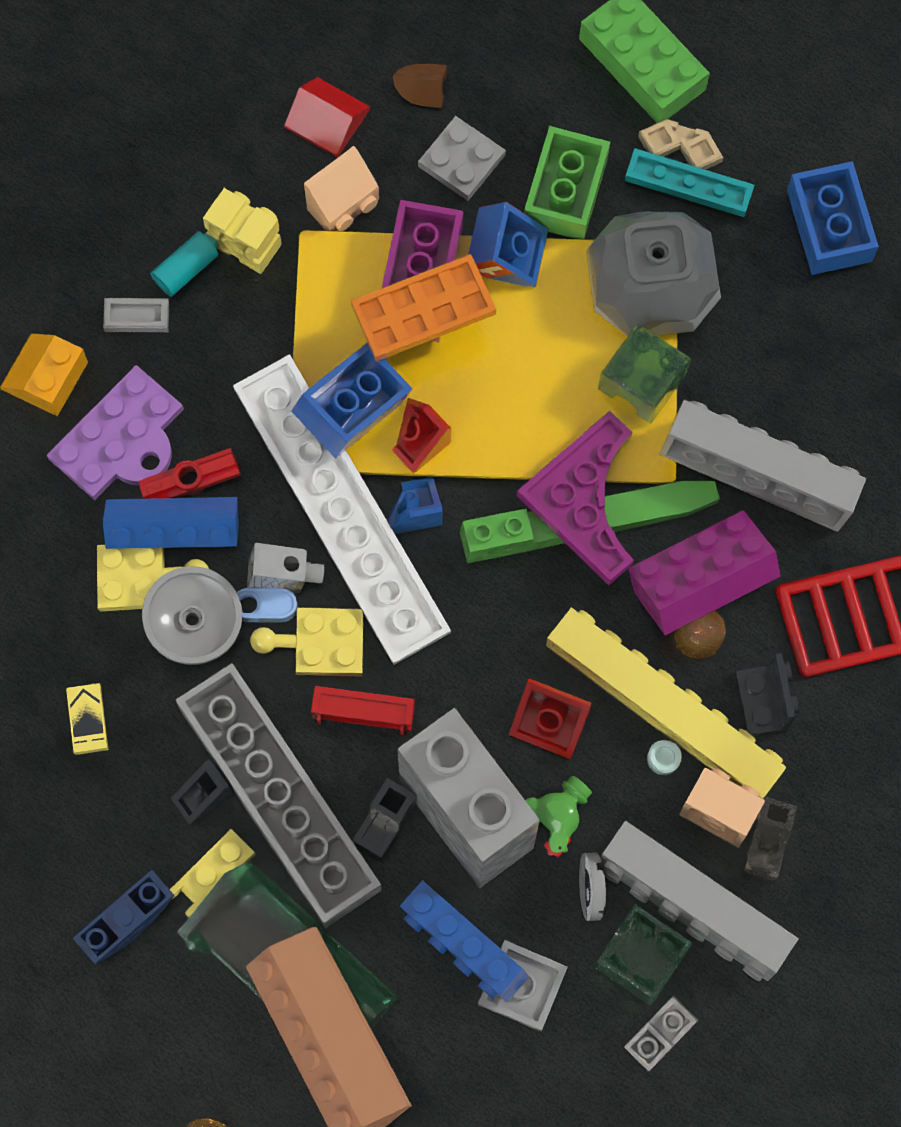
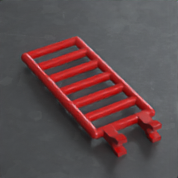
[776,555,901,677]

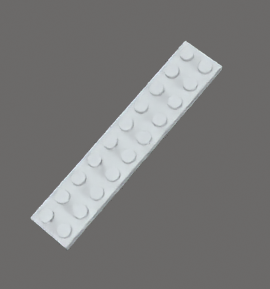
[233,355,451,665]

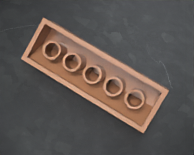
[245,927,412,1127]

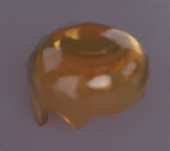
[674,610,726,660]

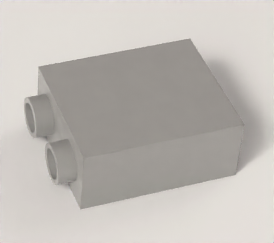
[398,708,540,889]

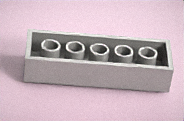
[659,400,867,532]
[598,821,799,981]

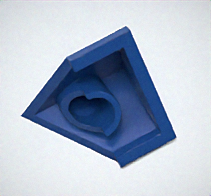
[387,477,443,534]

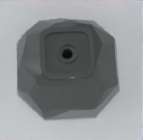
[586,212,721,338]

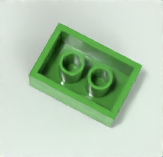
[524,126,610,240]

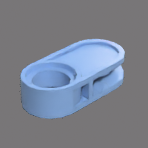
[237,588,298,623]

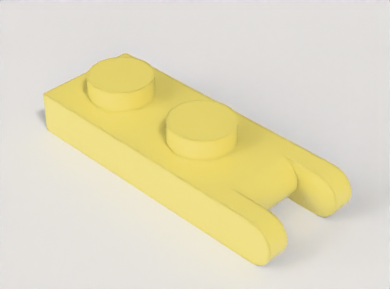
[170,829,256,918]

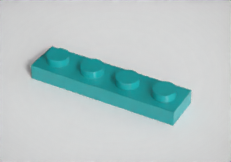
[625,148,754,217]

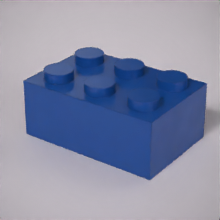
[787,161,879,275]
[291,343,412,459]

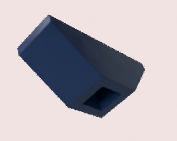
[73,870,174,965]

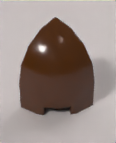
[393,64,447,108]

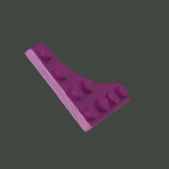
[517,411,634,585]

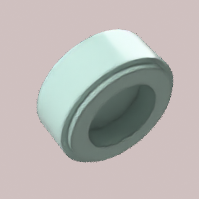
[647,740,682,775]

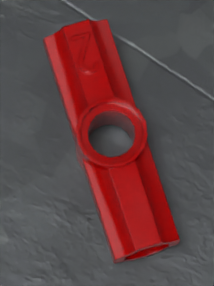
[139,448,241,499]

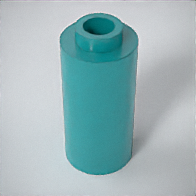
[150,231,219,297]

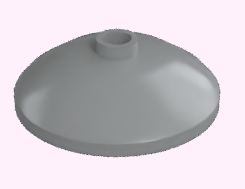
[142,566,242,665]

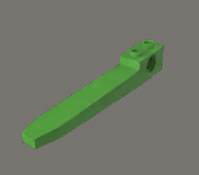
[460,481,720,564]

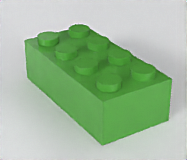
[579,0,710,123]

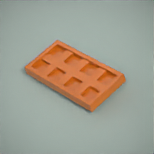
[351,254,496,362]

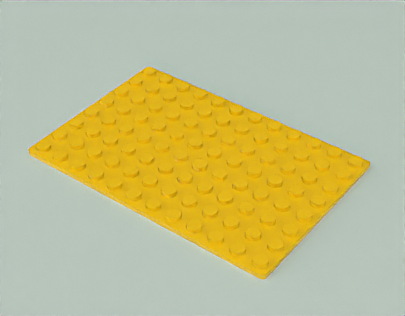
[293,230,677,484]

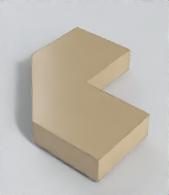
[638,119,723,170]

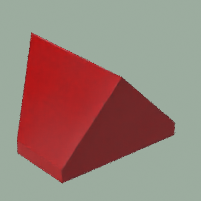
[392,398,451,473]

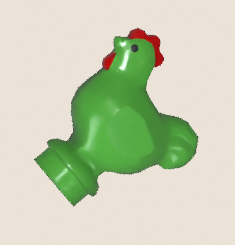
[525,776,592,857]

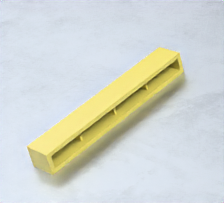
[546,607,786,799]

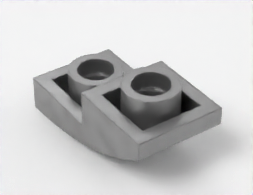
[624,996,698,1071]

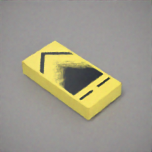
[66,683,108,755]

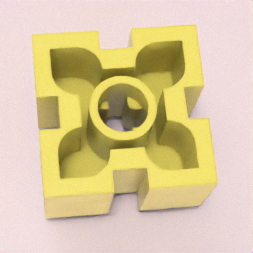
[203,188,282,274]

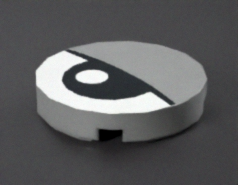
[579,852,606,921]

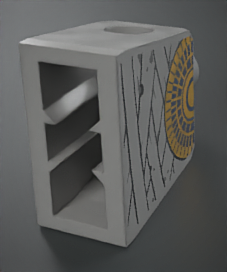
[247,543,324,593]

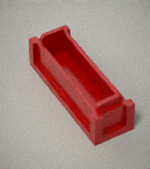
[311,686,415,736]

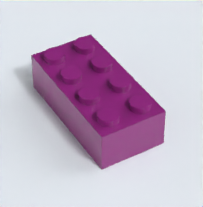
[382,200,463,343]
[628,510,780,635]

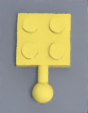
[97,545,209,612]
[250,608,363,676]

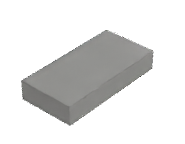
[103,298,169,332]

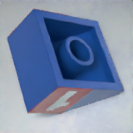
[468,202,548,287]

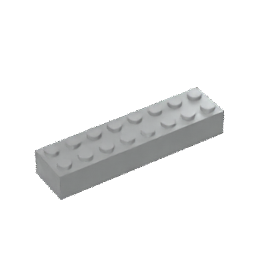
[176,663,382,929]

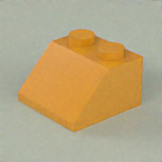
[0,334,88,416]

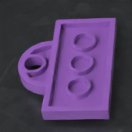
[47,365,184,500]

